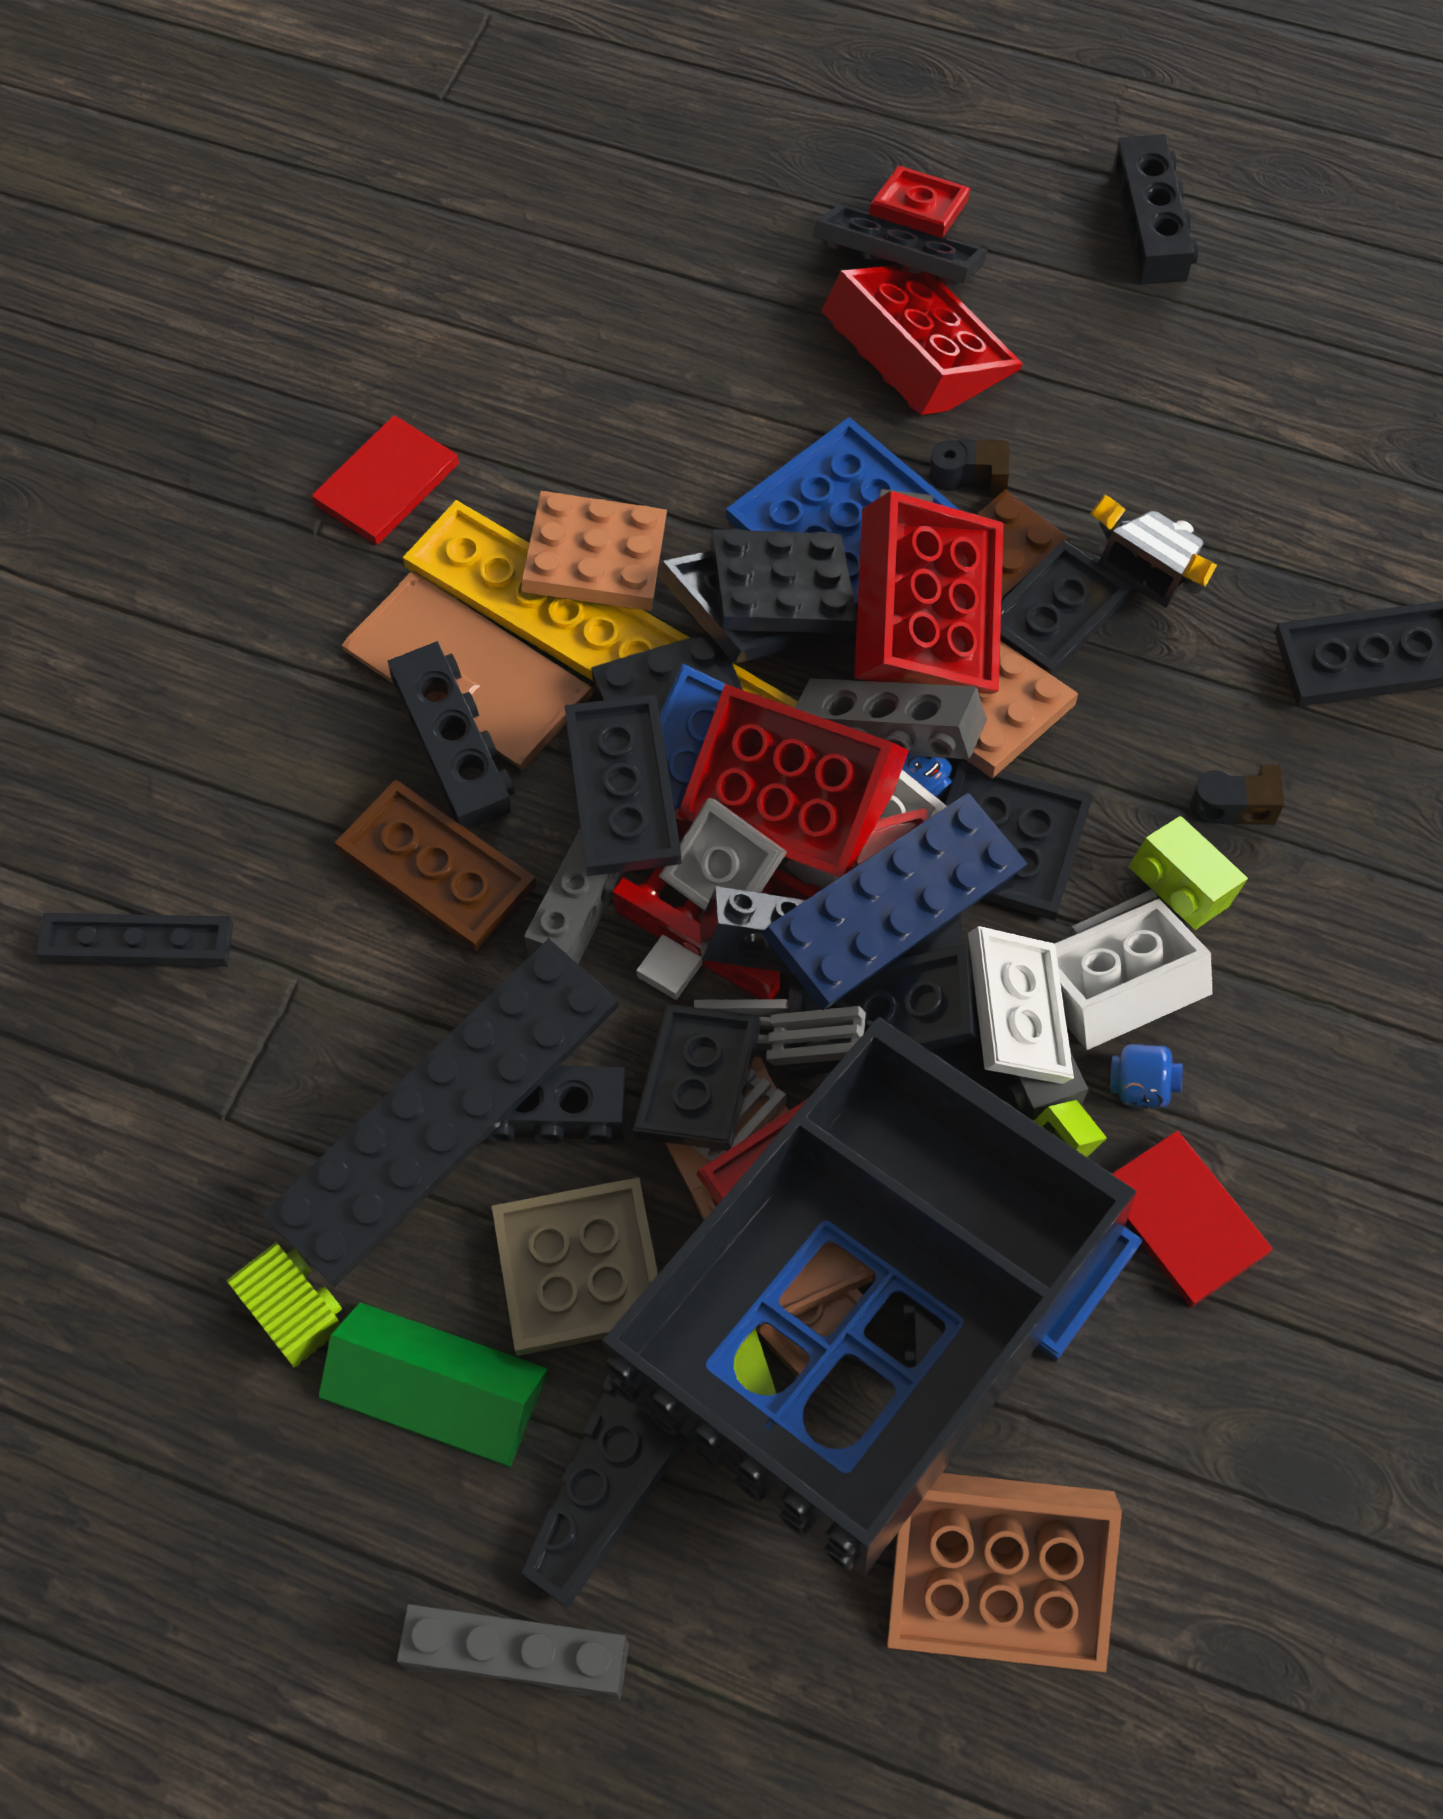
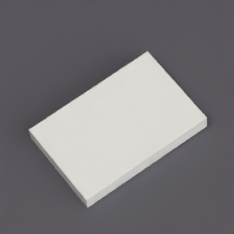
[968,926,1074,1084]

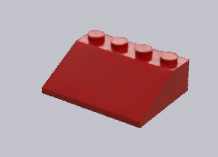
[821,265,1023,415]
[855,491,1004,694]
[677,684,909,877]

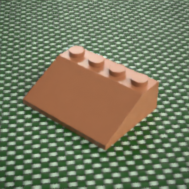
[887,1473,1122,1673]

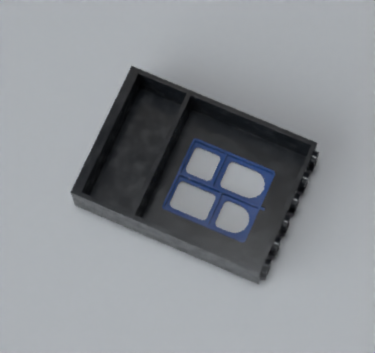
[602,1017,1137,1576]

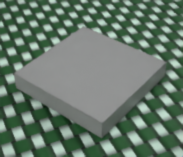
[659,798,787,911]

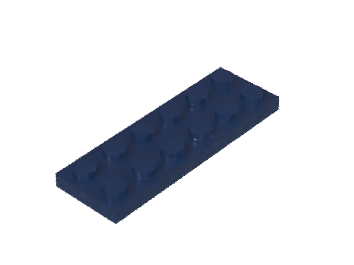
[762,792,1027,1011]

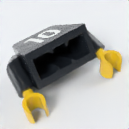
[1090,494,1217,608]

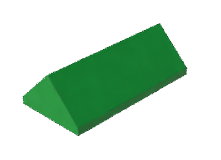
[319,1302,549,1468]

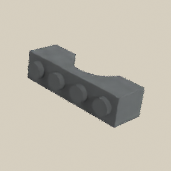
[397,1604,629,1701]

